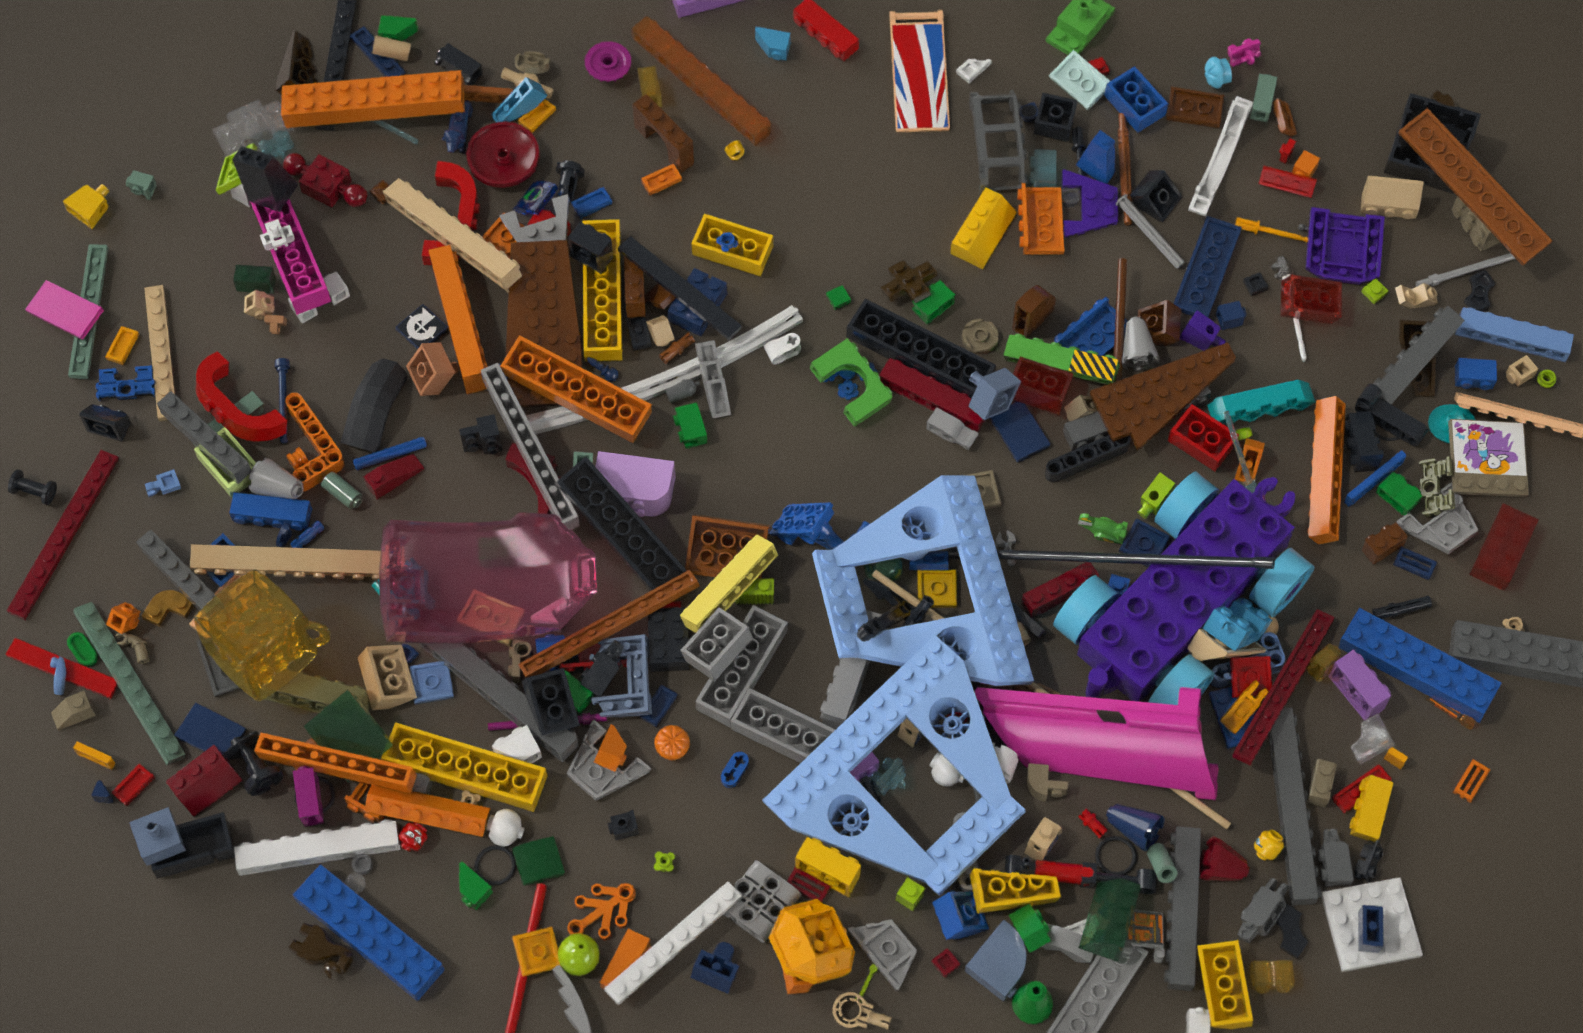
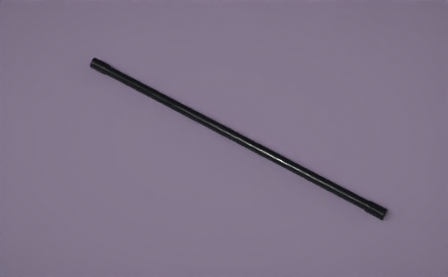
[948,547,1275,569]

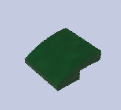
[512,836,565,886]

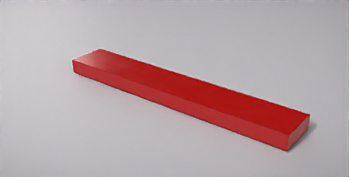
[5,638,118,699]

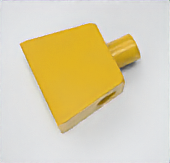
[63,184,109,229]

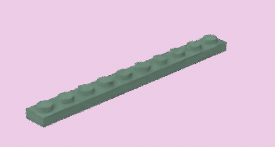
[73,602,186,765]

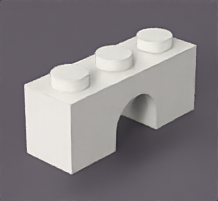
[288,271,350,324]

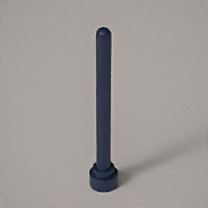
[275,358,290,444]

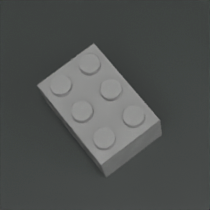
[681,607,753,681]

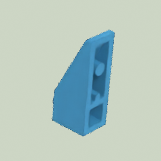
[491,77,547,122]

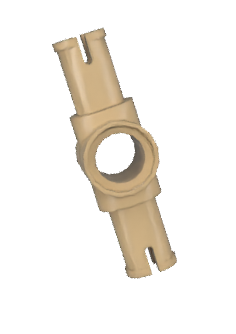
[501,67,554,99]

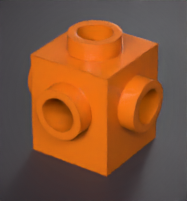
[106,602,141,634]

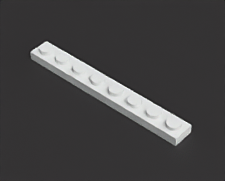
[604,882,742,1005]

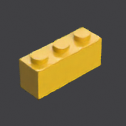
[1349,775,1393,842]

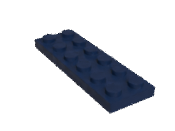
[1173,216,1242,317]

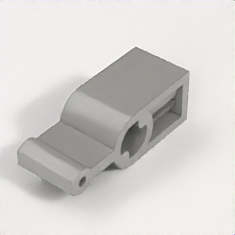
[926,408,979,450]

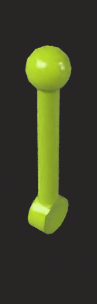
[855,964,878,1003]

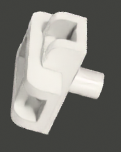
[260,219,295,251]

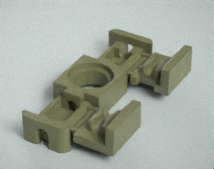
[1419,456,1455,518]

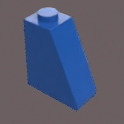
[1076,130,1115,184]

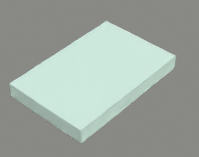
[1049,50,1110,110]

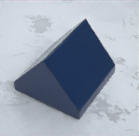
[91,780,114,804]

